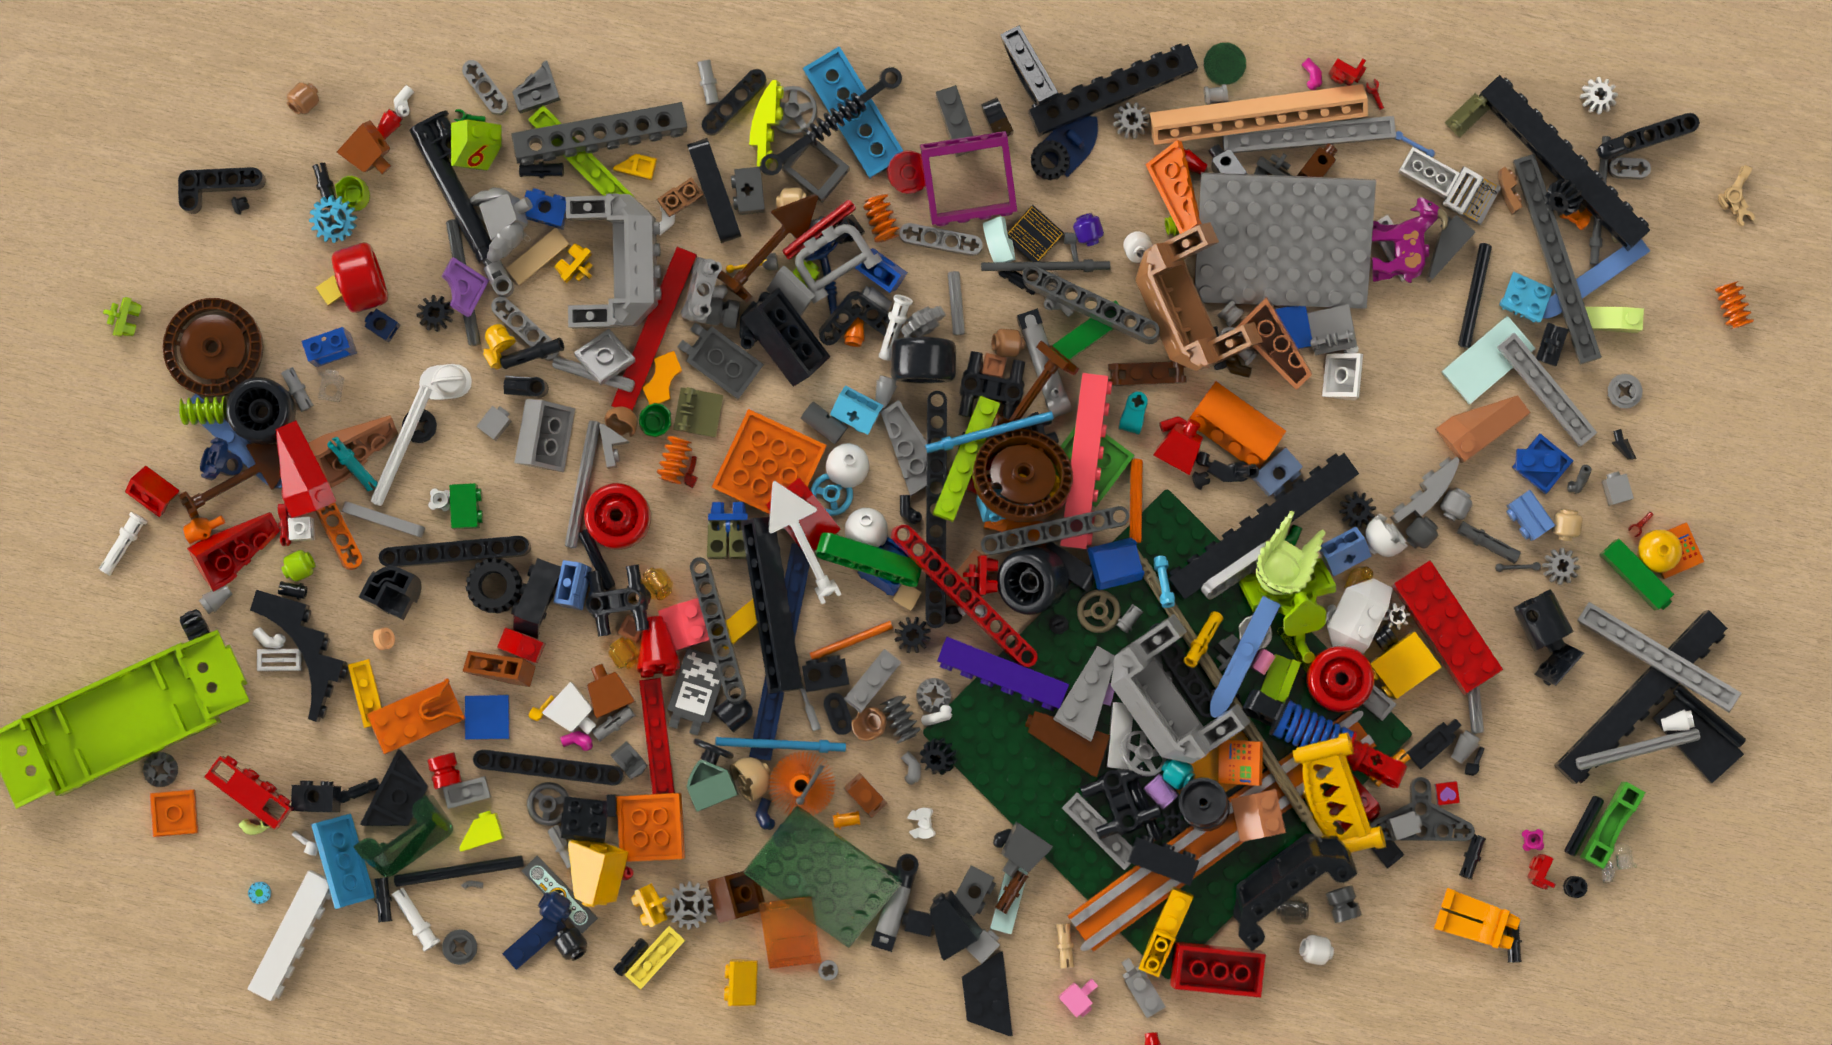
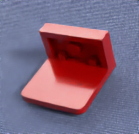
[1323,774,1381,833]

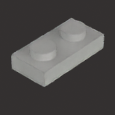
[442,776,491,809]

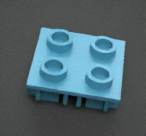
[1499,272,1553,323]

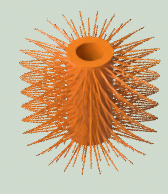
[768,751,836,818]

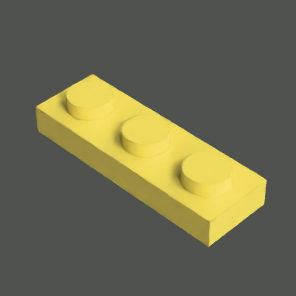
[625,925,685,989]

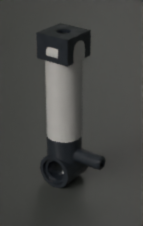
[871,853,919,952]

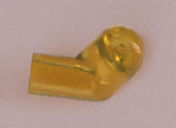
[1344,566,1374,589]

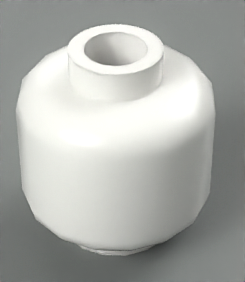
[1123,231,1153,263]
[1299,935,1334,965]

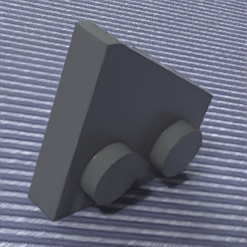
[512,61,561,114]

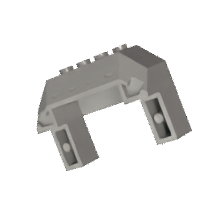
[566,194,661,329]
[1111,614,1251,764]

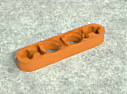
[316,502,362,570]

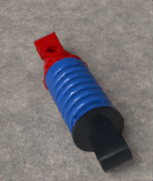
[1242,690,1407,788]

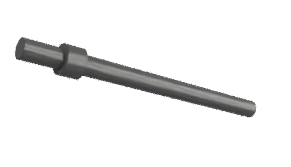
[1589,136,1611,265]
[981,259,1110,272]

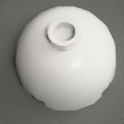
[826,443,869,488]
[845,508,888,547]
[1366,514,1408,557]

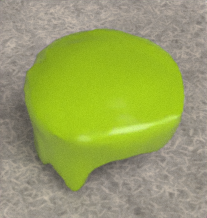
[335,176,370,212]

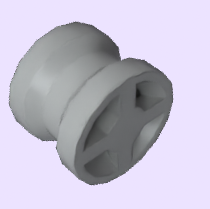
[1217,300,1244,327]

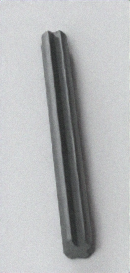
[446,219,481,346]

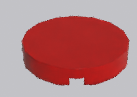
[887,150,926,194]

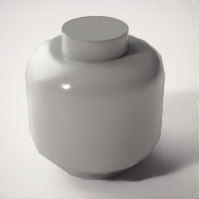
[1440,488,1472,522]

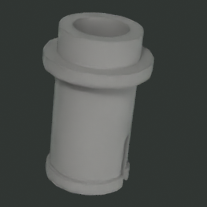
[1117,604,1143,633]

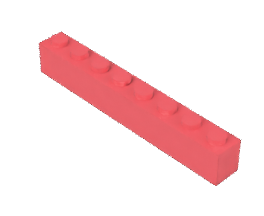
[1060,373,1112,550]

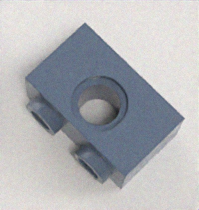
[1252,447,1303,497]

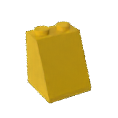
[1370,632,1441,699]
[568,840,628,907]

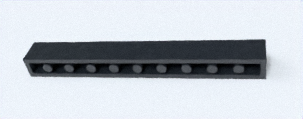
[1479,75,1650,251]
[1168,453,1359,601]
[1554,610,1728,784]

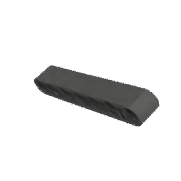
[1022,265,1160,345]
[981,506,1129,555]
[690,557,747,704]

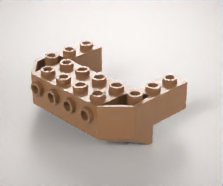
[1135,222,1263,371]

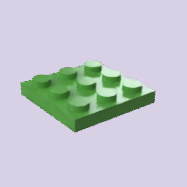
[1051,426,1135,508]

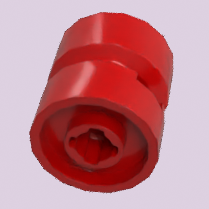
[427,752,462,789]

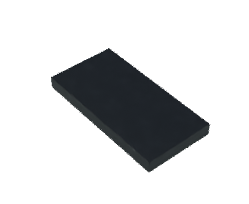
[1652,697,1744,783]

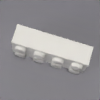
[1398,147,1460,198]

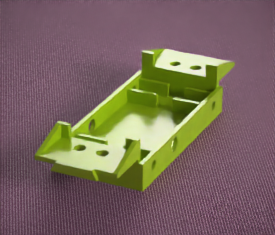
[0,630,250,809]

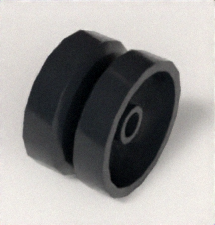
[1179,778,1230,831]

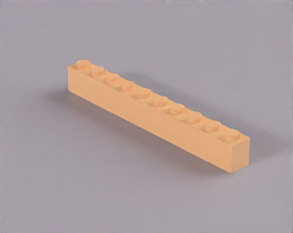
[1149,84,1368,145]

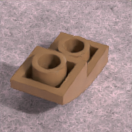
[1498,167,1523,214]
[657,177,704,217]

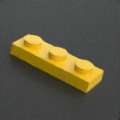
[348,659,382,728]

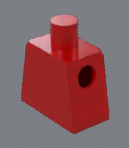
[1153,419,1203,475]

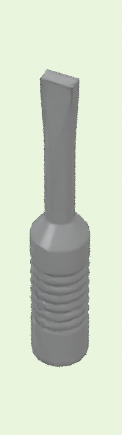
[800,682,821,731]

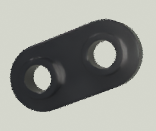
[824,693,853,735]

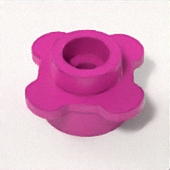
[1522,829,1544,851]

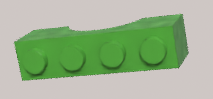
[1579,782,1646,869]

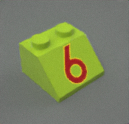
[451,119,502,171]

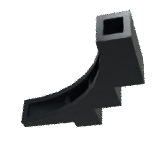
[250,590,349,722]

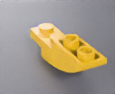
[1138,887,1194,978]

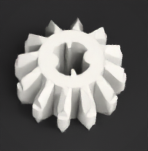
[1580,77,1618,114]

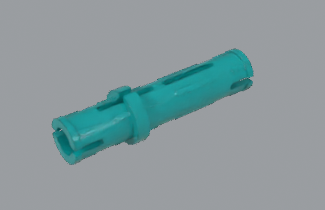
[327,437,378,492]

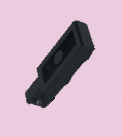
[1406,719,1462,770]

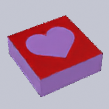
[1434,781,1460,806]

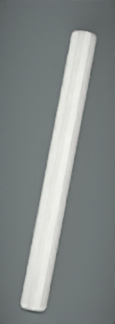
[371,385,432,506]

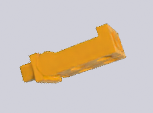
[1434,888,1521,949]

